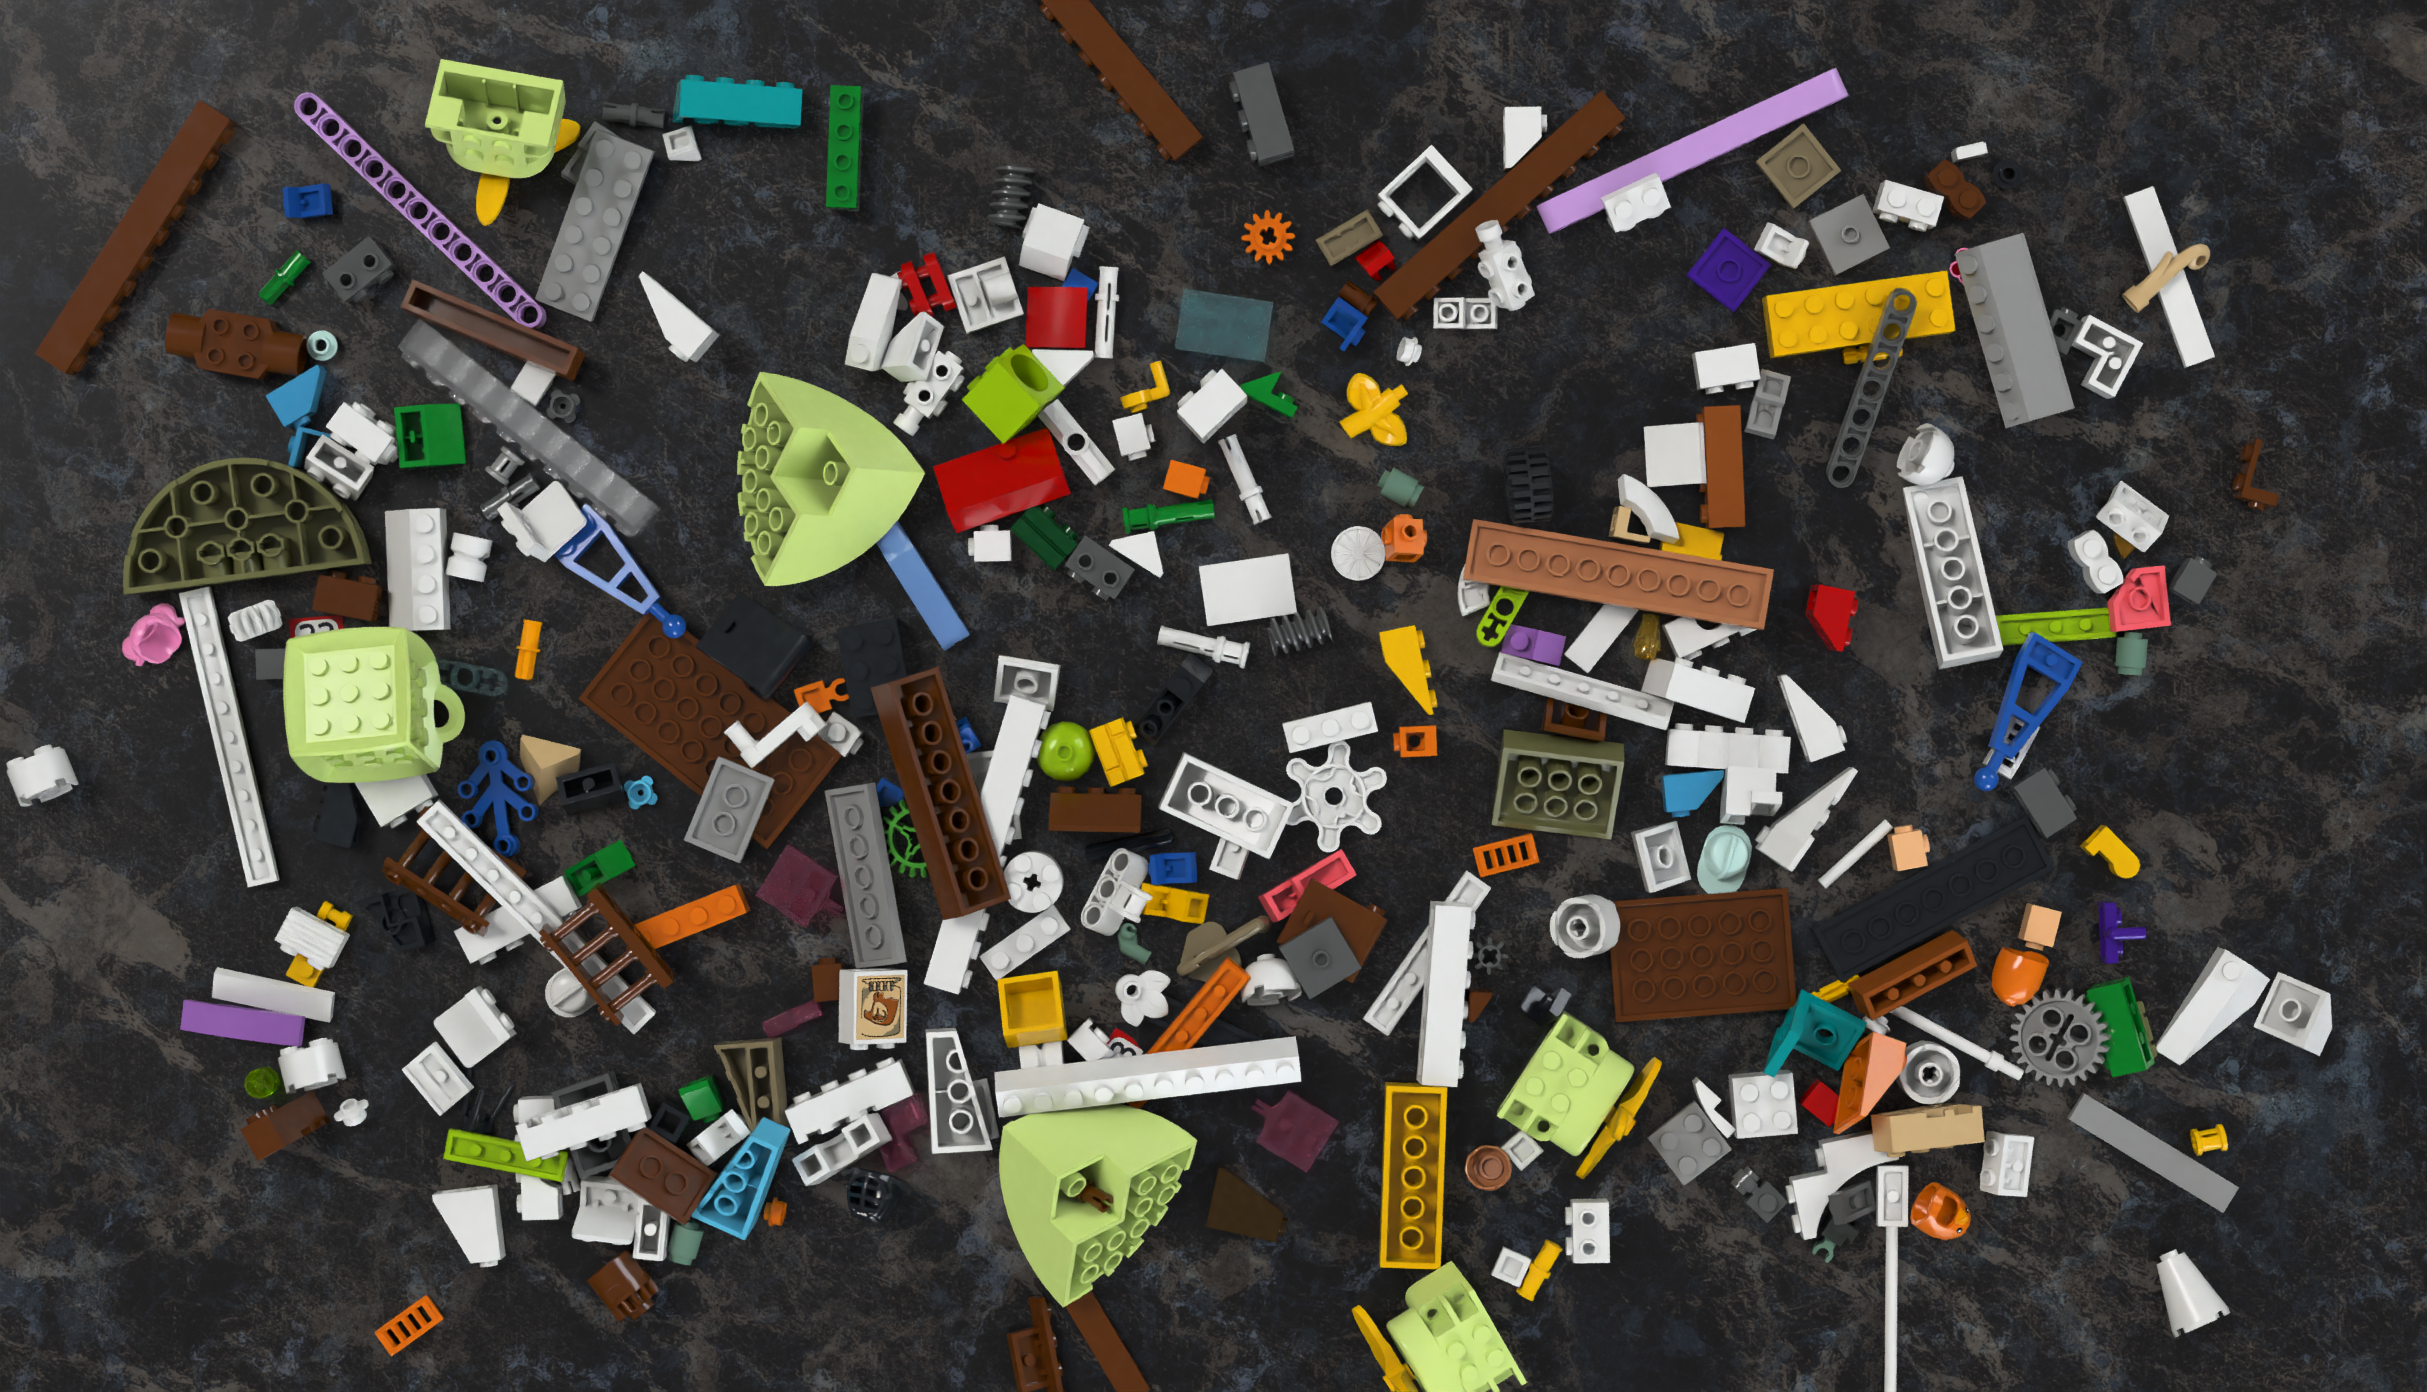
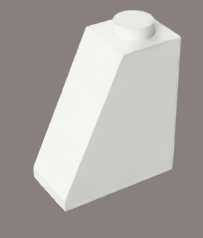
[432,1184,506,1267]

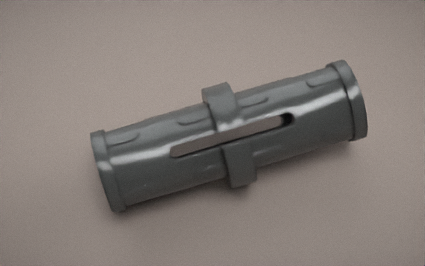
[602,102,665,128]
[480,473,541,522]

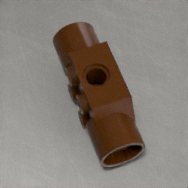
[165,308,308,381]

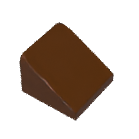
[1466,988,1493,1022]

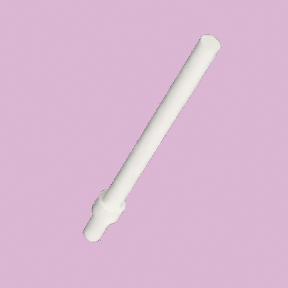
[1889,1006,2024,1081]

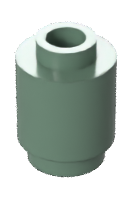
[1377,467,1424,508]
[2115,632,2148,676]
[667,1219,704,1265]

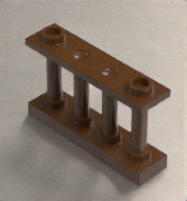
[382,806,527,937]
[539,882,676,1026]

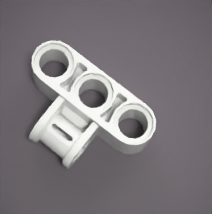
[1081,848,1153,936]

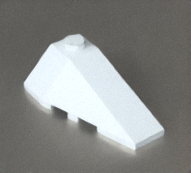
[1755,767,1858,872]

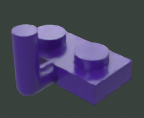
[2098,901,2146,964]

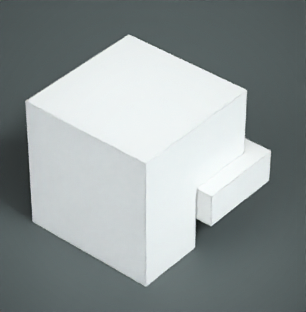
[1019,203,1090,281]
[1720,766,1782,825]

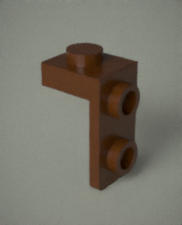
[2232,438,2279,511]

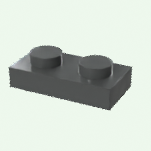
[1828,1180,1876,1225]

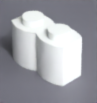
[2068,530,2123,594]

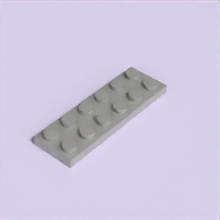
[535,129,655,322]
[825,782,907,969]

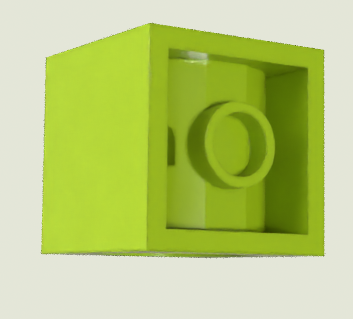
[962,344,1065,444]

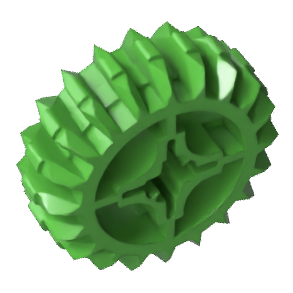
[882,800,928,878]

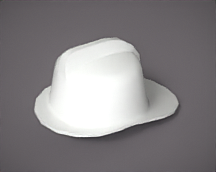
[545,967,597,1017]

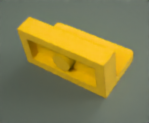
[1659,522,1724,560]

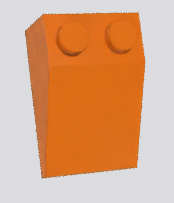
[1833,1032,1907,1134]

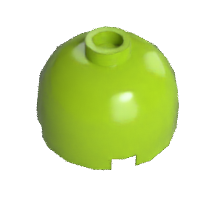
[1037,721,1096,782]

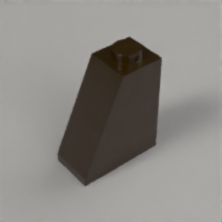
[1206,1164,1288,1242]

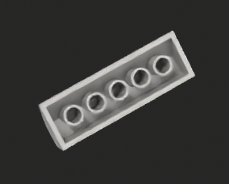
[1955,233,2075,428]

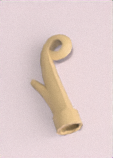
[2122,244,2210,313]

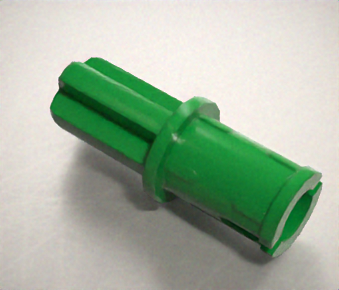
[258,250,311,305]

